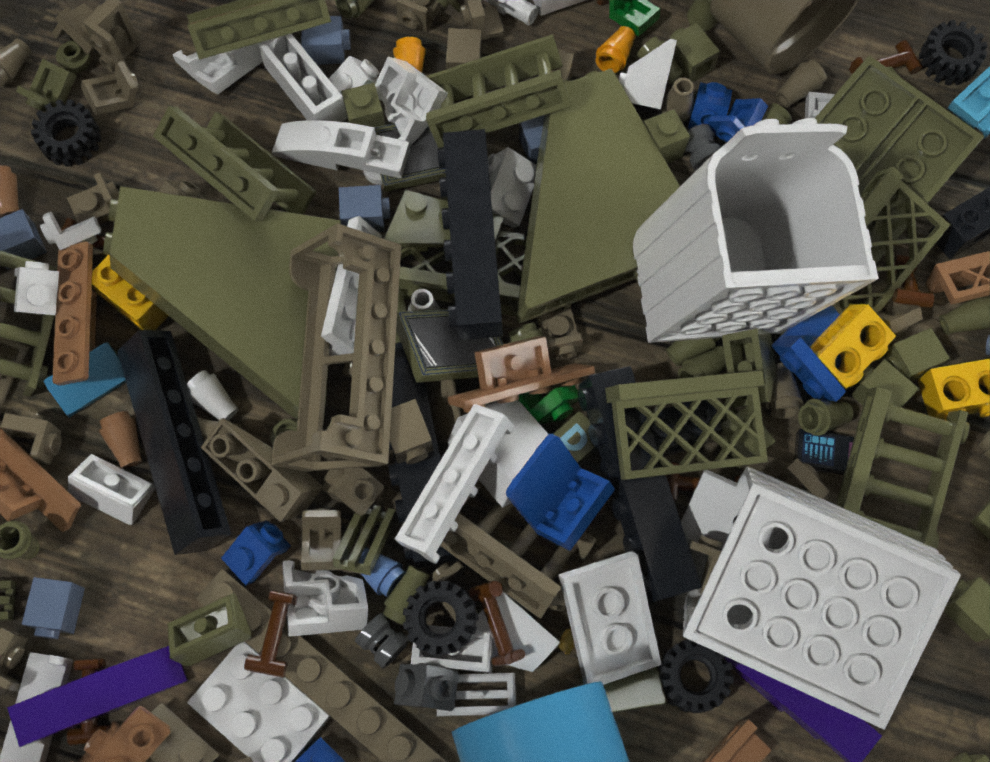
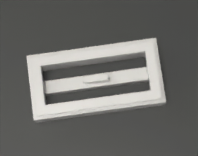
[437,673,516,717]

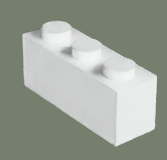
[257,34,348,122]

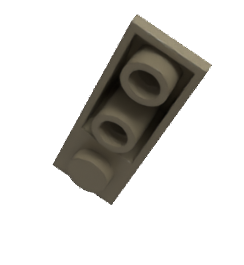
[201,418,323,522]

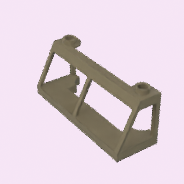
[271,223,401,472]

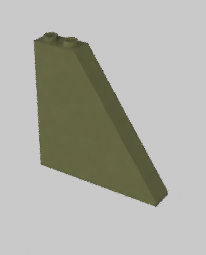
[516,69,680,324]
[103,186,341,424]

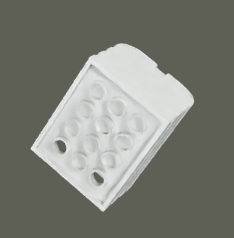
[633,118,878,343]
[681,466,961,730]

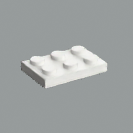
[559,551,662,685]
[187,641,331,762]

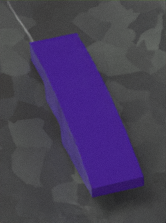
[7,646,188,747]
[725,657,882,762]

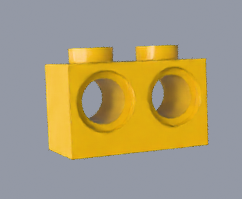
[92,255,168,330]
[810,304,896,389]
[918,359,990,420]

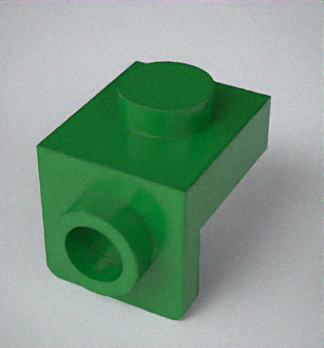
[609,0,660,37]
[518,385,578,425]

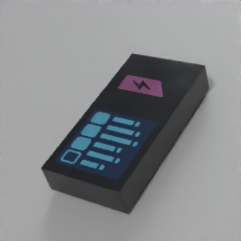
[794,429,871,475]

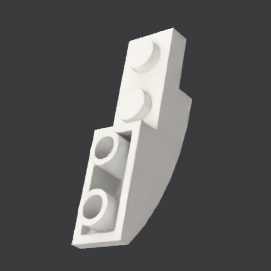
[272,120,411,178]

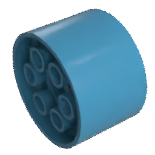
[451,681,629,762]

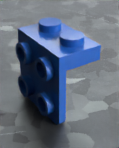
[771,305,863,402]
[506,434,615,551]

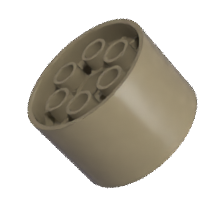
[710,0,859,74]

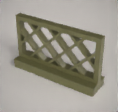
[833,166,950,335]
[399,231,527,316]
[605,370,768,480]

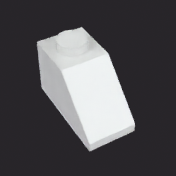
[619,39,677,109]

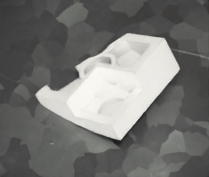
[173,43,263,95]
[375,56,448,146]
[283,560,368,637]
[476,591,560,672]

